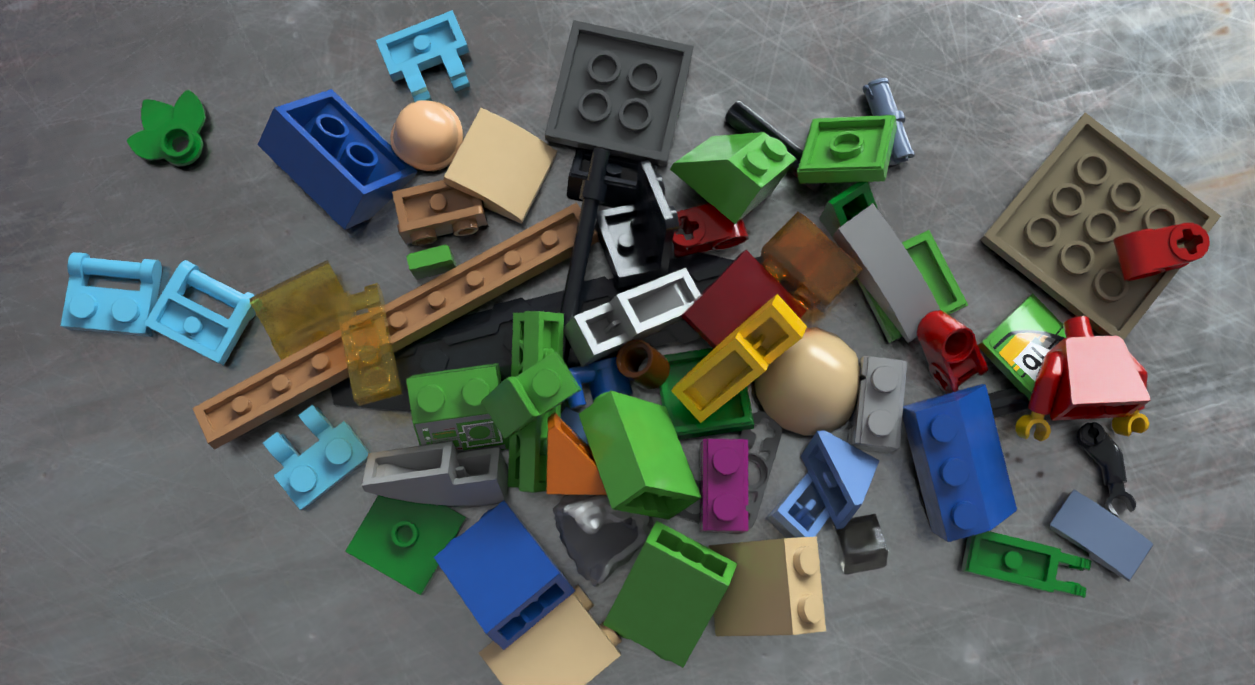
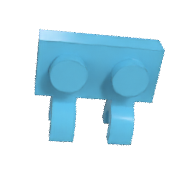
[376,10,470,102]
[263,405,370,510]

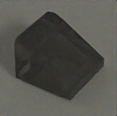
[833,514,888,574]

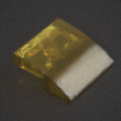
[249,260,359,360]

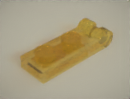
[334,283,402,406]

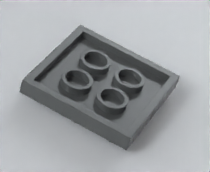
[545,20,694,167]

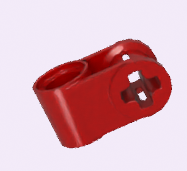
[673,203,749,257]
[1113,222,1210,281]
[917,310,988,394]

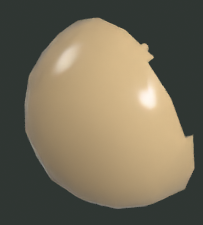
[754,327,860,436]

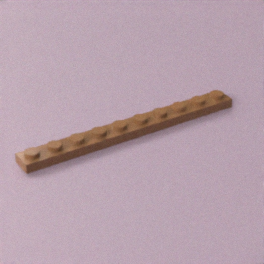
[192,202,599,449]

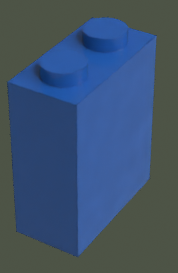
[434,501,575,650]

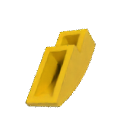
[671,294,807,423]

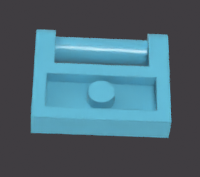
[60,252,162,337]
[144,260,261,366]

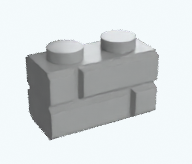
[847,356,907,453]

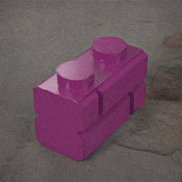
[700,439,748,533]

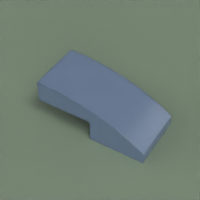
[1050,489,1153,582]

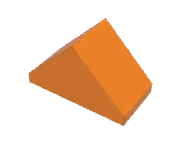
[546,412,607,495]

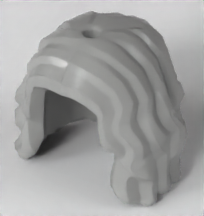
[553,495,654,587]

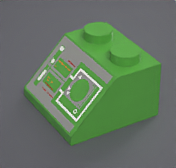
[406,363,509,453]

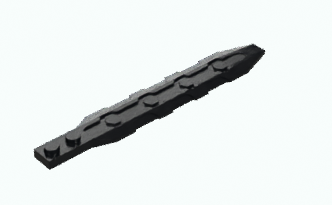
[330,241,834,412]

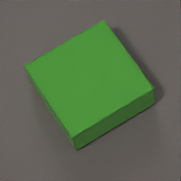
[406,244,457,280]

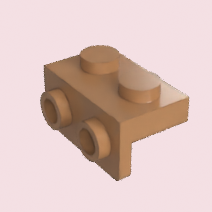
[392,180,487,246]

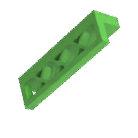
[508,311,564,493]

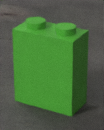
[578,390,702,520]
[603,521,738,668]

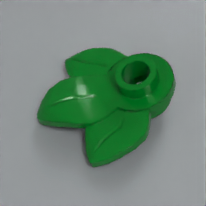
[127,90,206,166]

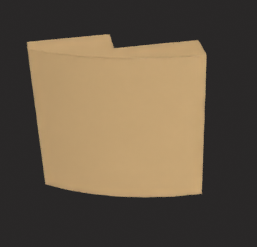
[444,108,557,224]

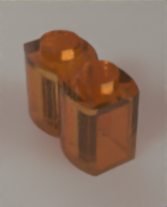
[761,211,863,313]

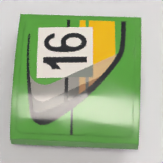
[978,293,1066,401]

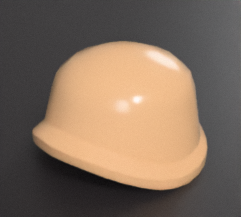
[390,100,463,171]

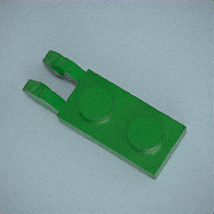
[961,531,1092,598]

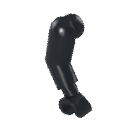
[1077,422,1136,517]

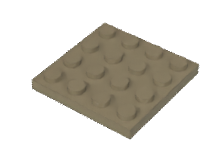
[980,112,1221,340]

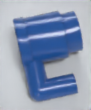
[567,357,633,409]

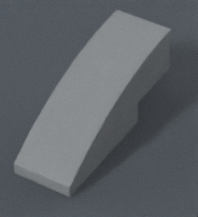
[833,204,940,343]
[563,268,700,367]
[362,441,508,506]

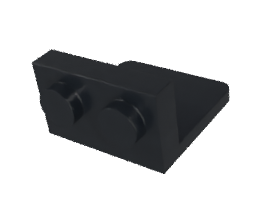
[595,161,679,288]

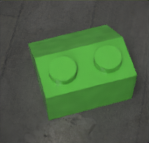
[670,132,796,224]

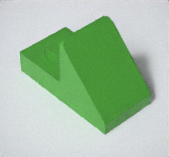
[481,352,581,439]

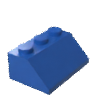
[257,89,418,230]
[902,384,1017,542]

